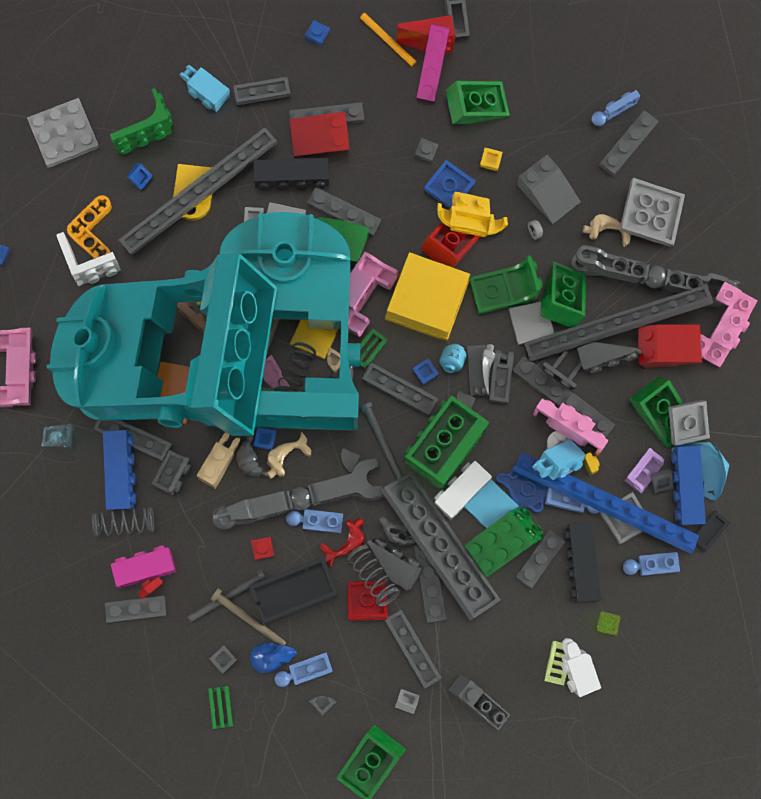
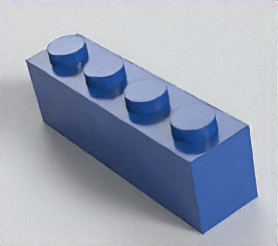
[103,430,136,510]
[671,446,706,526]

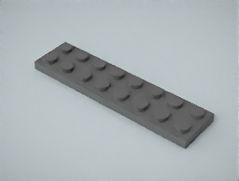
[381,472,501,621]

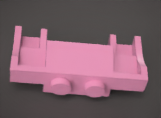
[348,252,400,337]
[701,282,758,368]
[0,328,37,407]
[533,399,608,456]

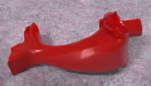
[320,517,365,567]

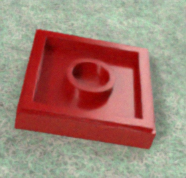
[347,580,388,621]

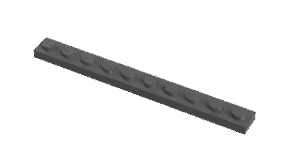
[119,128,277,256]
[524,285,713,362]

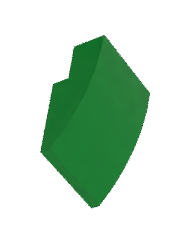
[316,217,370,266]

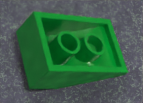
[445,81,510,124]
[540,261,586,328]
[629,376,683,448]
[336,725,406,799]

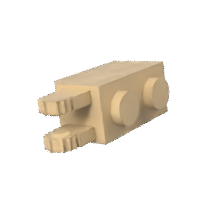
[197,432,240,489]

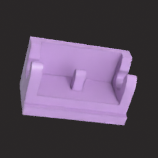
[624,448,664,494]

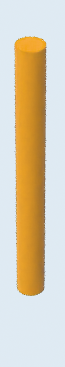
[360,13,416,66]

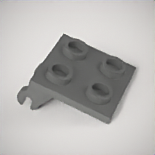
[543,350,582,389]

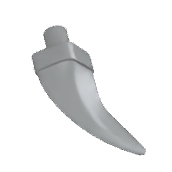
[481,344,495,396]

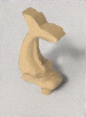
[583,214,632,247]
[267,433,312,479]

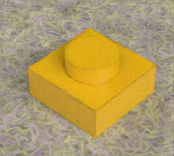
[480,148,503,172]
[583,452,600,476]

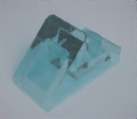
[42,424,75,449]

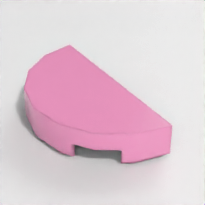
[263,355,290,389]

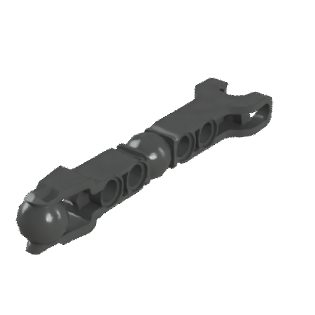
[570,245,740,308]
[212,458,385,530]

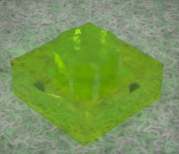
[596,611,621,636]

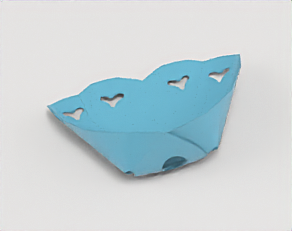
[672,442,729,501]

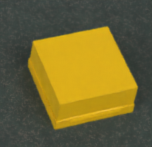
[385,252,470,342]

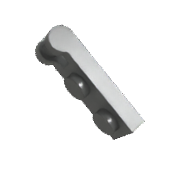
[489,350,514,404]

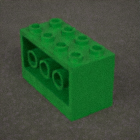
[404,395,490,490]

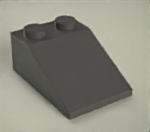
[517,155,581,225]

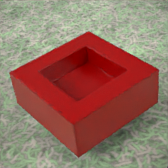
[251,537,275,561]
[138,577,163,599]

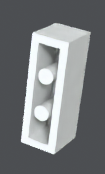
[434,461,492,521]

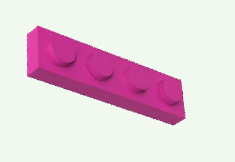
[417,24,450,101]

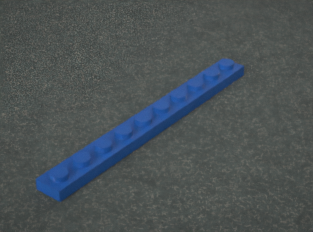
[513,452,699,554]

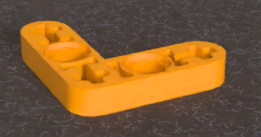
[67,195,112,259]

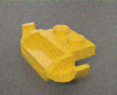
[437,192,508,237]

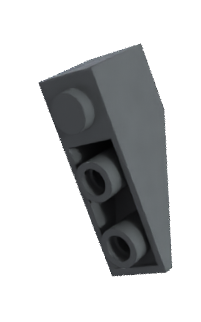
[577,342,642,373]
[367,538,424,590]
[449,674,510,731]

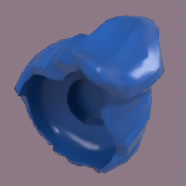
[250,642,297,673]

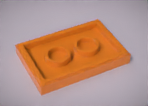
[157,362,190,425]

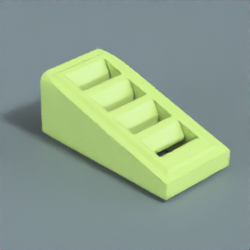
[544,641,567,686]

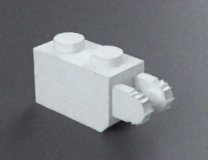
[561,638,601,697]

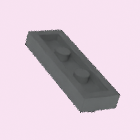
[233,77,291,105]
[515,530,565,589]
[105,596,167,623]

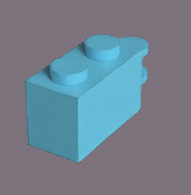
[179,65,230,112]
[533,439,586,480]

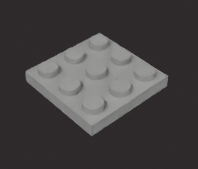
[27,98,100,168]
[619,178,685,247]

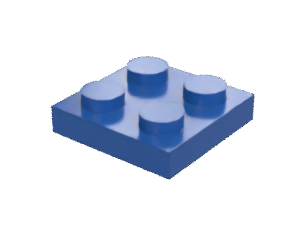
[424,160,476,209]

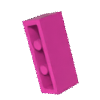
[111,546,176,589]

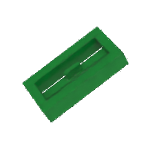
[360,328,388,370]
[208,686,233,729]

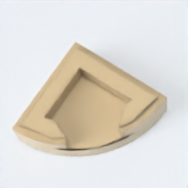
[327,347,340,373]

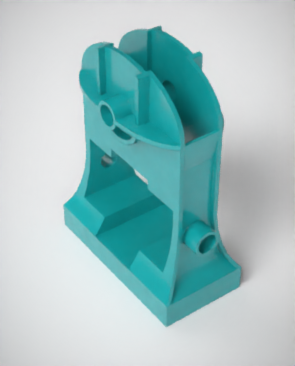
[203,212,360,431]
[47,253,277,436]

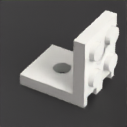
[56,232,121,287]

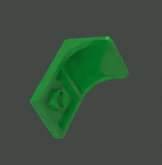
[110,87,173,155]
[469,255,543,315]
[464,506,544,578]

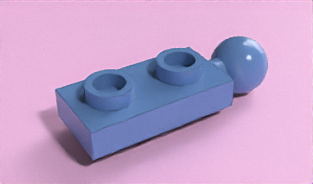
[592,90,640,126]
[545,487,599,514]
[286,509,343,534]
[623,552,680,576]
[275,653,333,687]

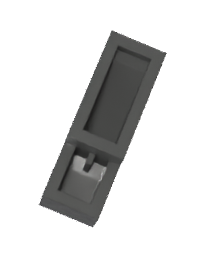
[444,0,470,38]

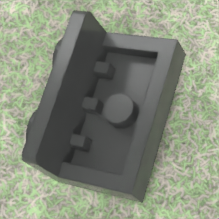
[151,450,192,496]

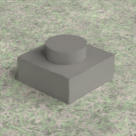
[244,207,264,222]
[395,689,420,714]

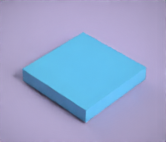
[464,479,519,529]

